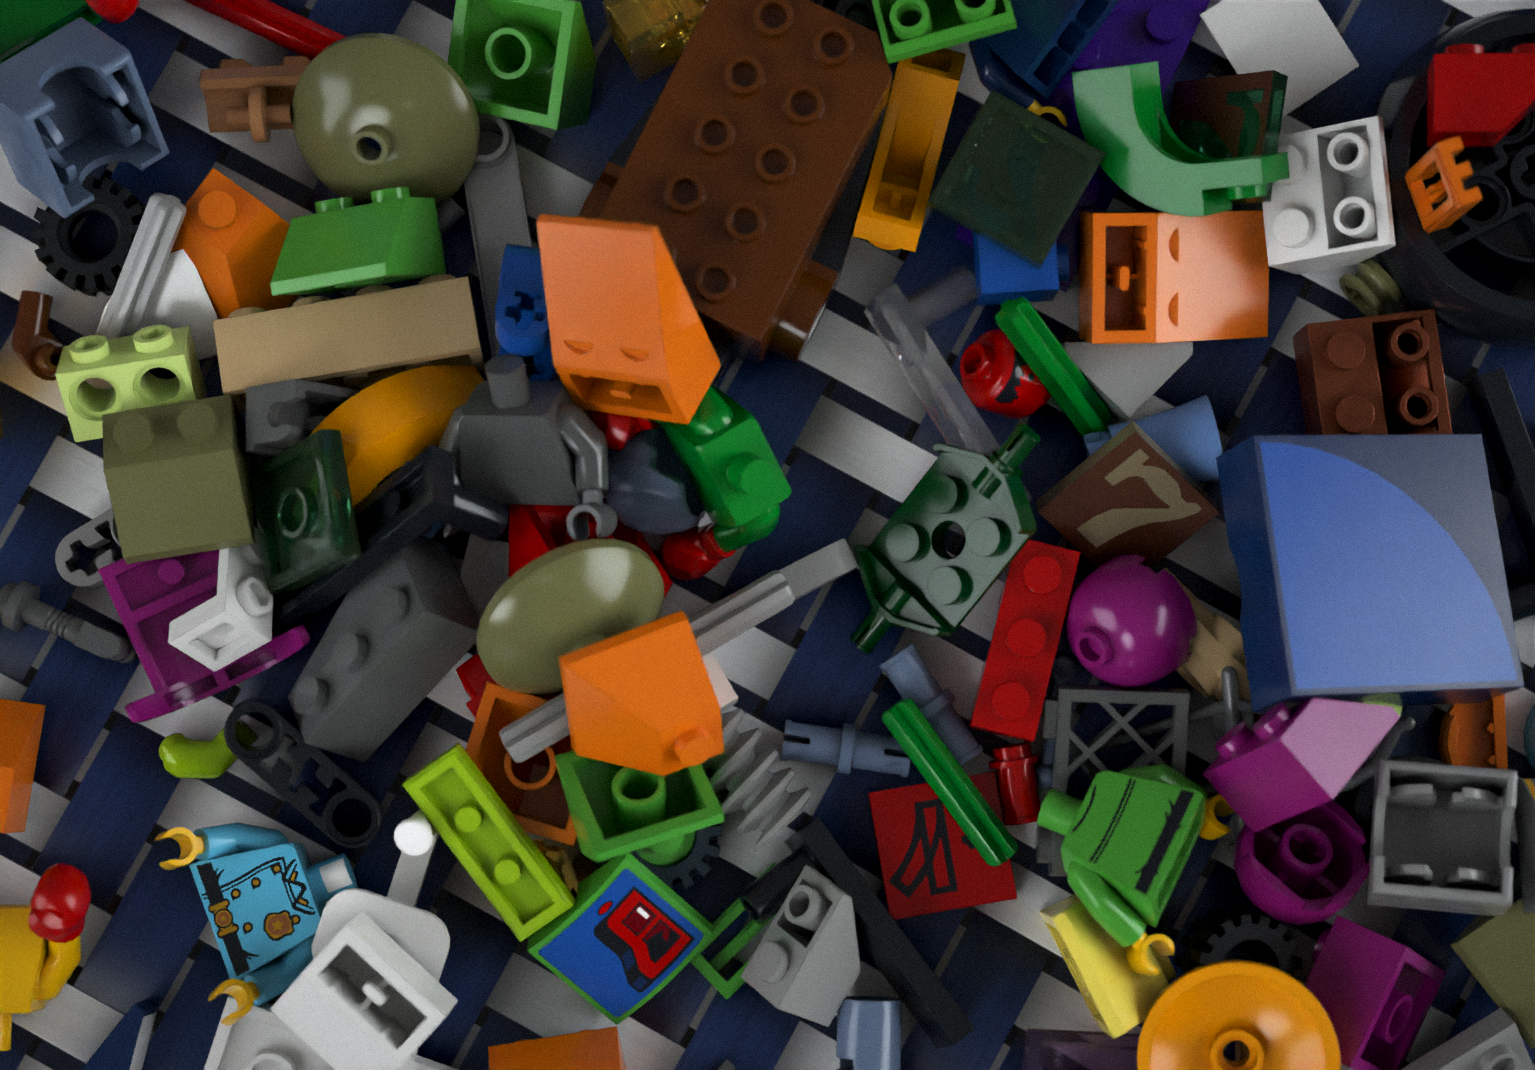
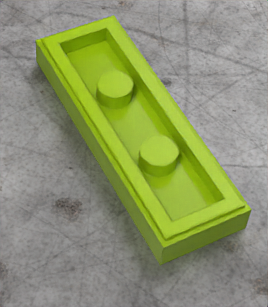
[402,742,576,942]

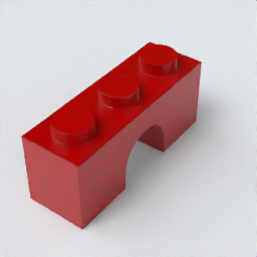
[968,539,1081,743]

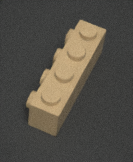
[212,274,485,413]

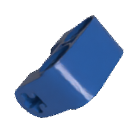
[495,244,557,381]

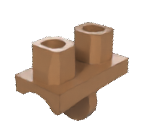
[199,56,310,143]

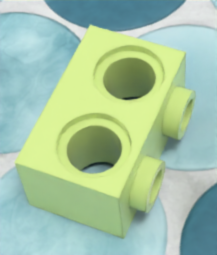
[55,325,207,443]

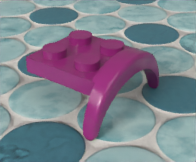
[98,550,310,722]

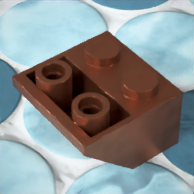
[1292,309,1453,435]

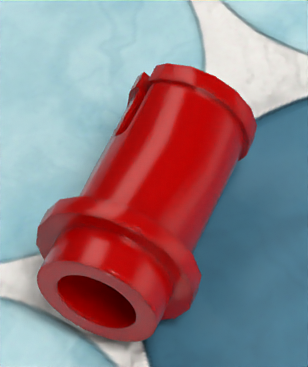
[988,742,1041,825]

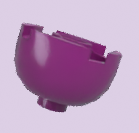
[1065,554,1197,687]
[1233,801,1370,925]

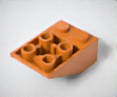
[1079,210,1269,344]
[536,214,721,425]

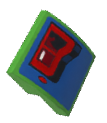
[527,853,713,1025]

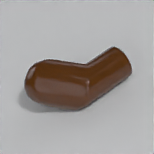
[12,290,64,381]

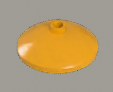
[1137,960,1341,1070]

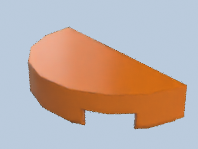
[1438,694,1508,770]

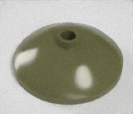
[292,33,480,206]
[477,539,664,695]

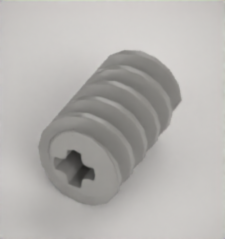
[701,707,812,852]

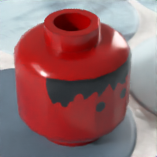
[960,329,1051,419]

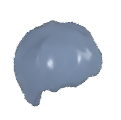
[604,424,706,535]

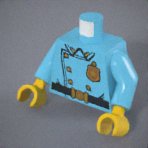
[155,822,358,1026]

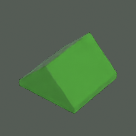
[554,750,725,863]

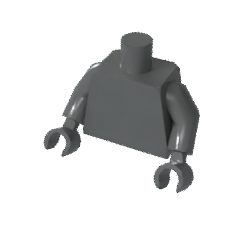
[422,354,618,541]

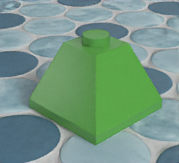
[448,0,596,130]

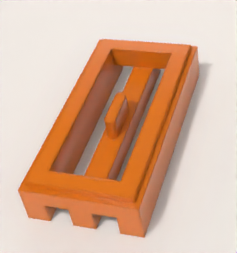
[1404,136,1482,234]

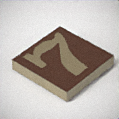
[1036,421,1220,569]

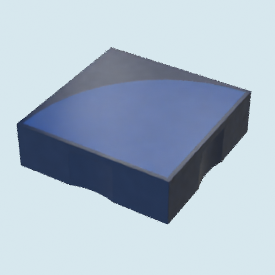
[1216,434,1524,712]

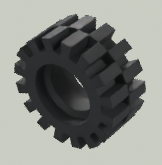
[31,175,146,297]

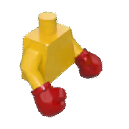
[0,862,91,1051]

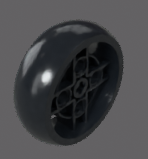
[1370,8,1535,349]

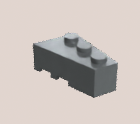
[288,535,480,763]

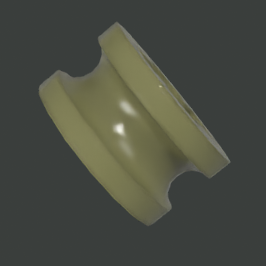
[1339,258,1402,317]

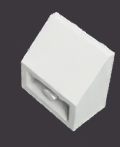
[1256,116,1396,275]
[270,911,458,1070]

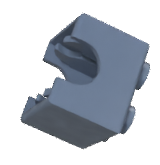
[0,17,170,218]

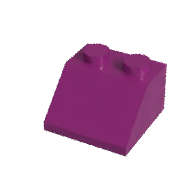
[1203,697,1400,833]
[1304,915,1446,1070]

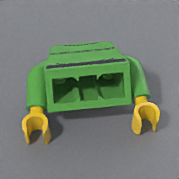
[1038,764,1235,976]

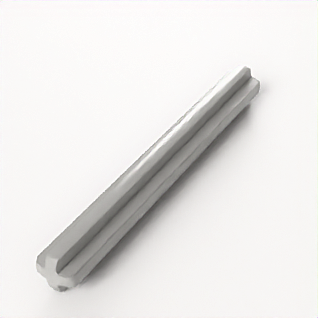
[499,570,795,763]

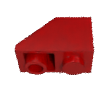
[1427,43,1535,147]

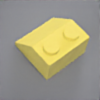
[1039,894,1177,1039]

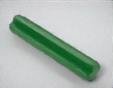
[995,297,1112,436]
[882,698,1018,867]

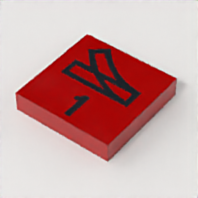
[867,771,1017,920]

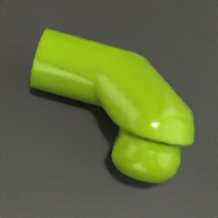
[158,718,258,779]

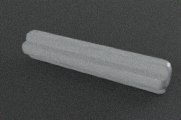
[97,192,187,339]

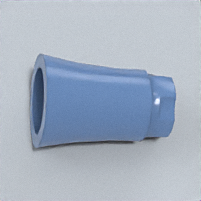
[1083,395,1223,483]

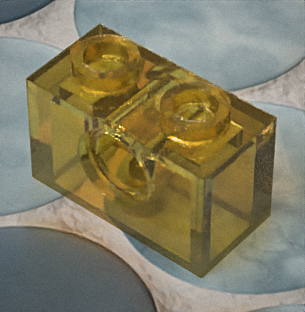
[602,0,707,83]

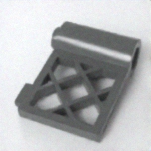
[1035,685,1190,881]

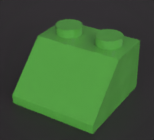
[270,187,447,296]

